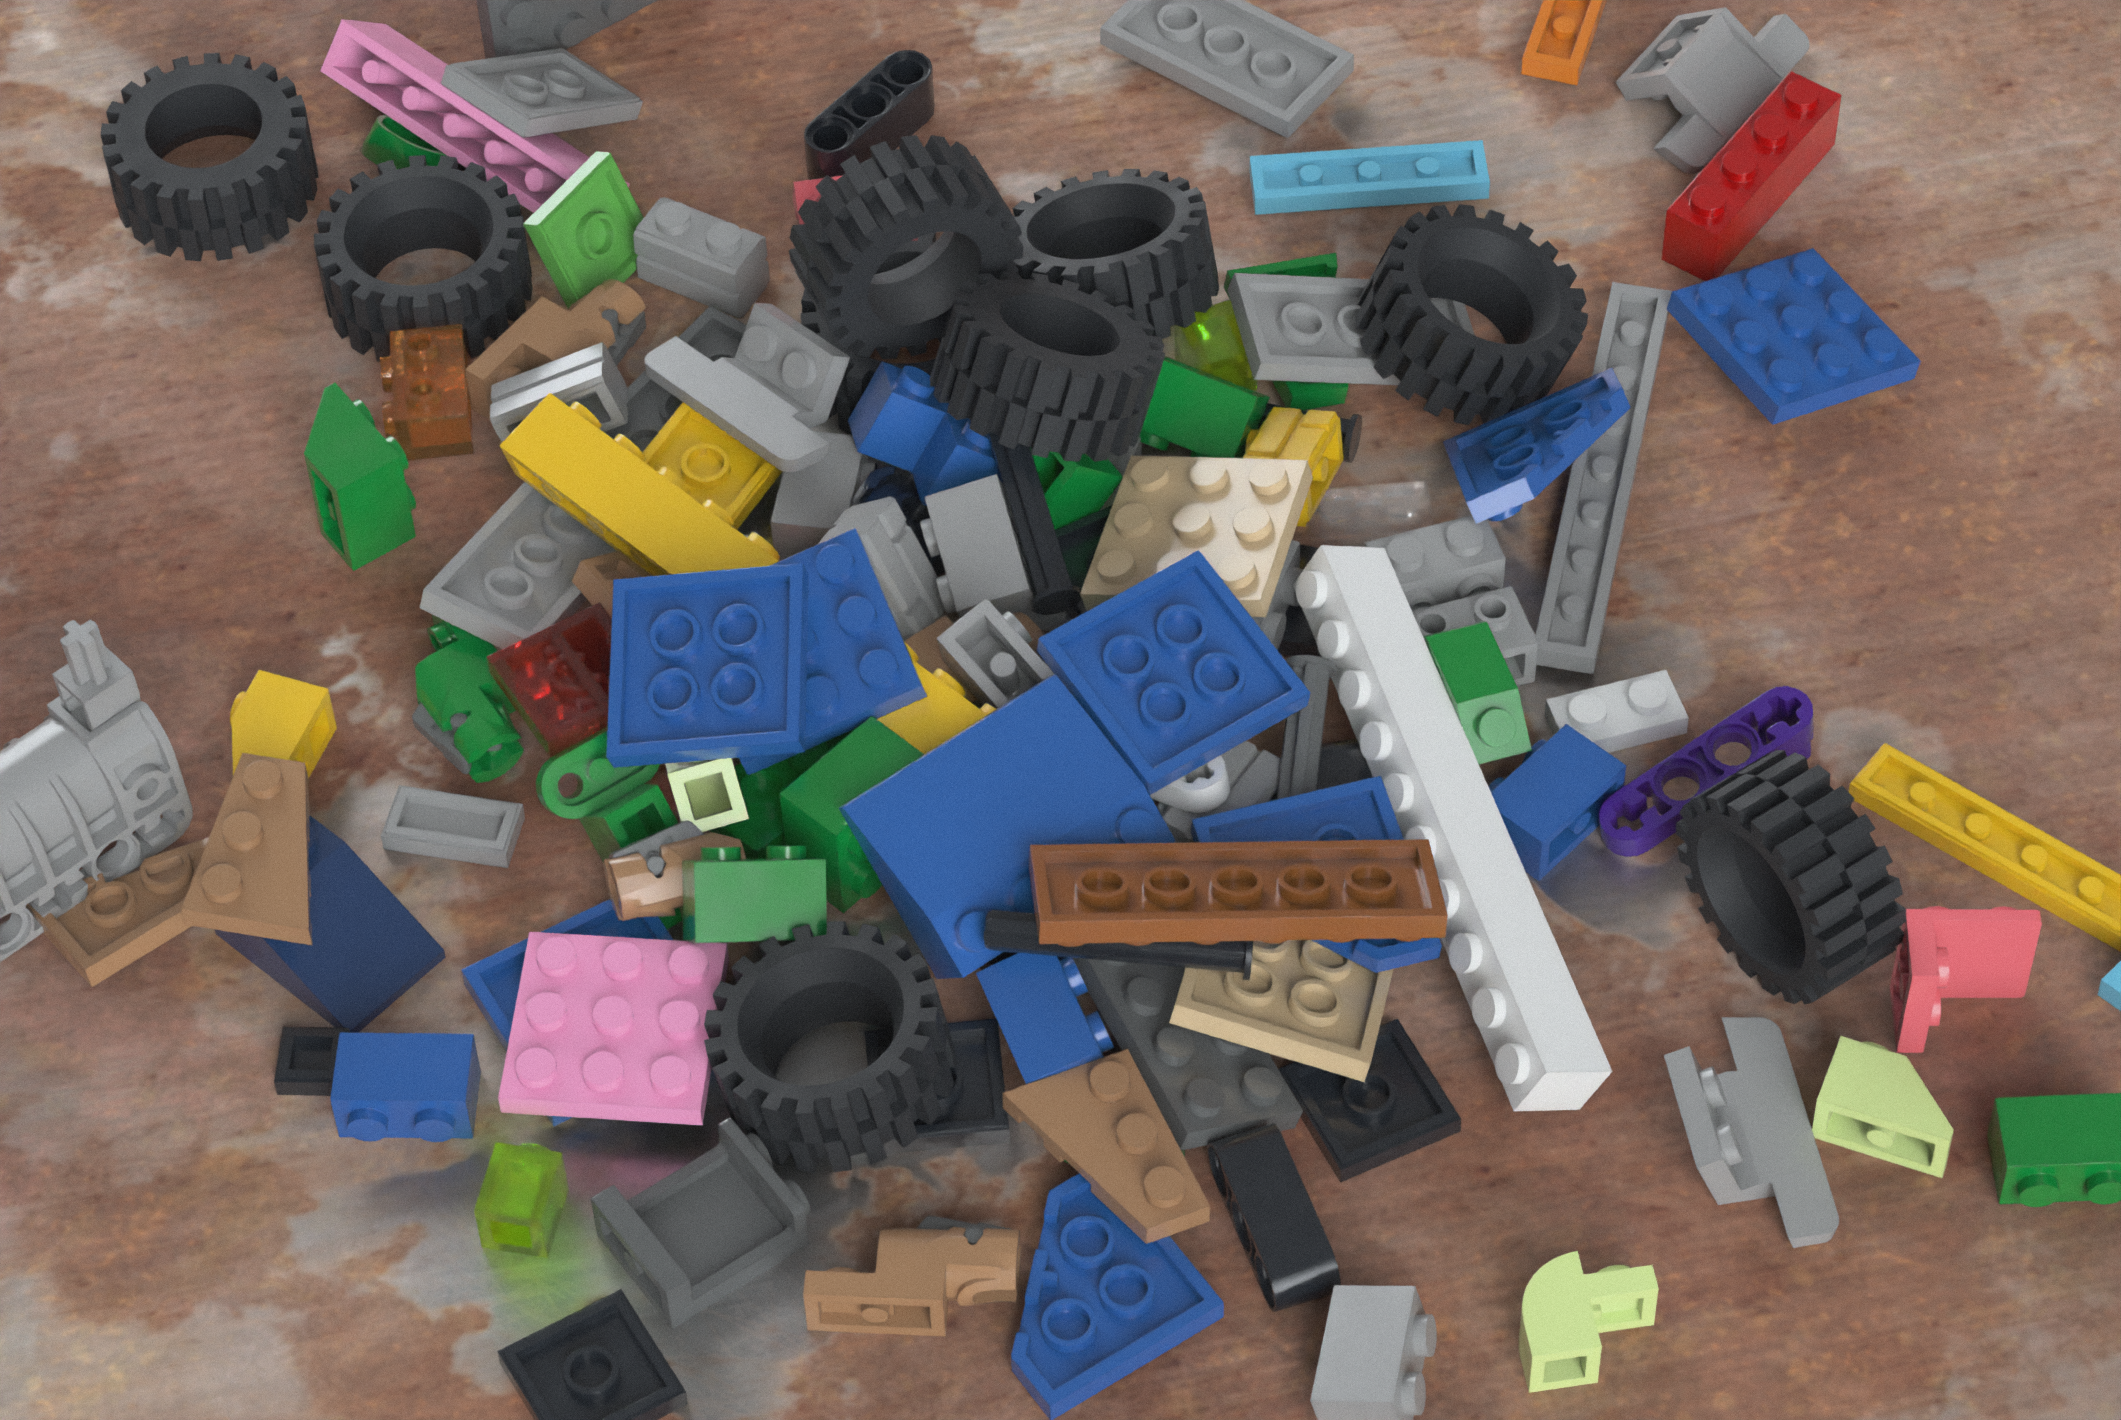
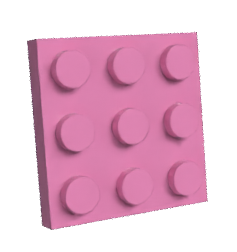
[498,932,729,1125]

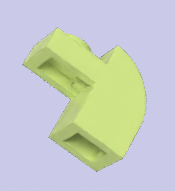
[665,758,749,832]
[1519,1251,1659,1393]

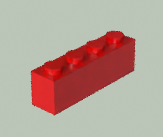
[1661,71,1842,281]

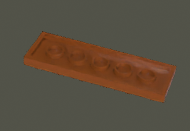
[1029,839,1448,947]

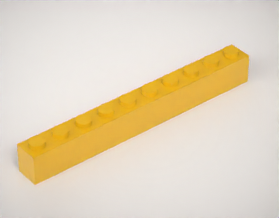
[499,392,996,754]

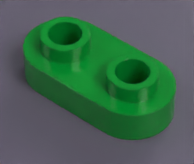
[536,726,660,819]

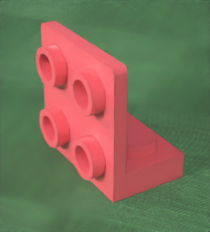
[1890,906,2042,1053]

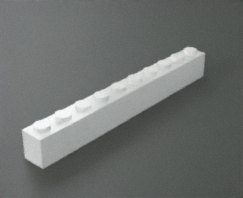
[1293,545,1612,1111]

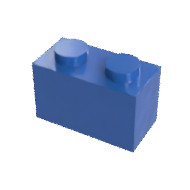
[1488,724,1626,881]
[976,953,1114,1084]
[330,1032,481,1142]

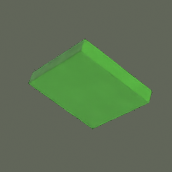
[523,151,644,308]

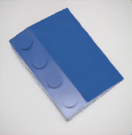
[839,674,1176,979]

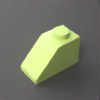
[1812,1036,1954,1178]

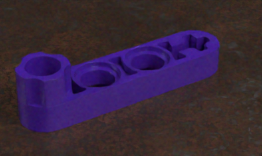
[1599,686,1814,857]

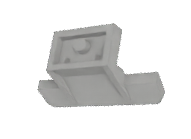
[1616,7,1809,174]
[645,303,850,472]
[1664,1017,1839,1248]

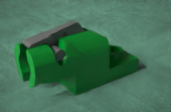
[412,614,524,783]

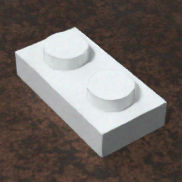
[1545,670,1689,753]

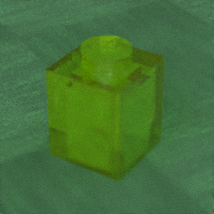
[1174,300,1258,391]
[474,1142,569,1258]

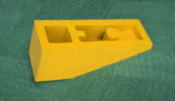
[230,670,337,779]

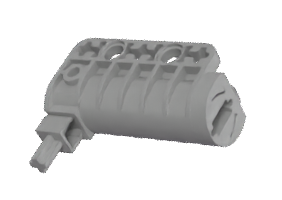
[0,620,193,962]

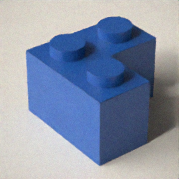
[848,361,1001,506]

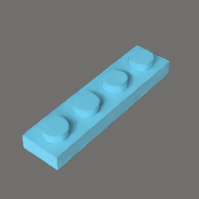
[1249,140,1490,215]

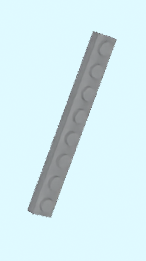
[1535,282,1672,674]

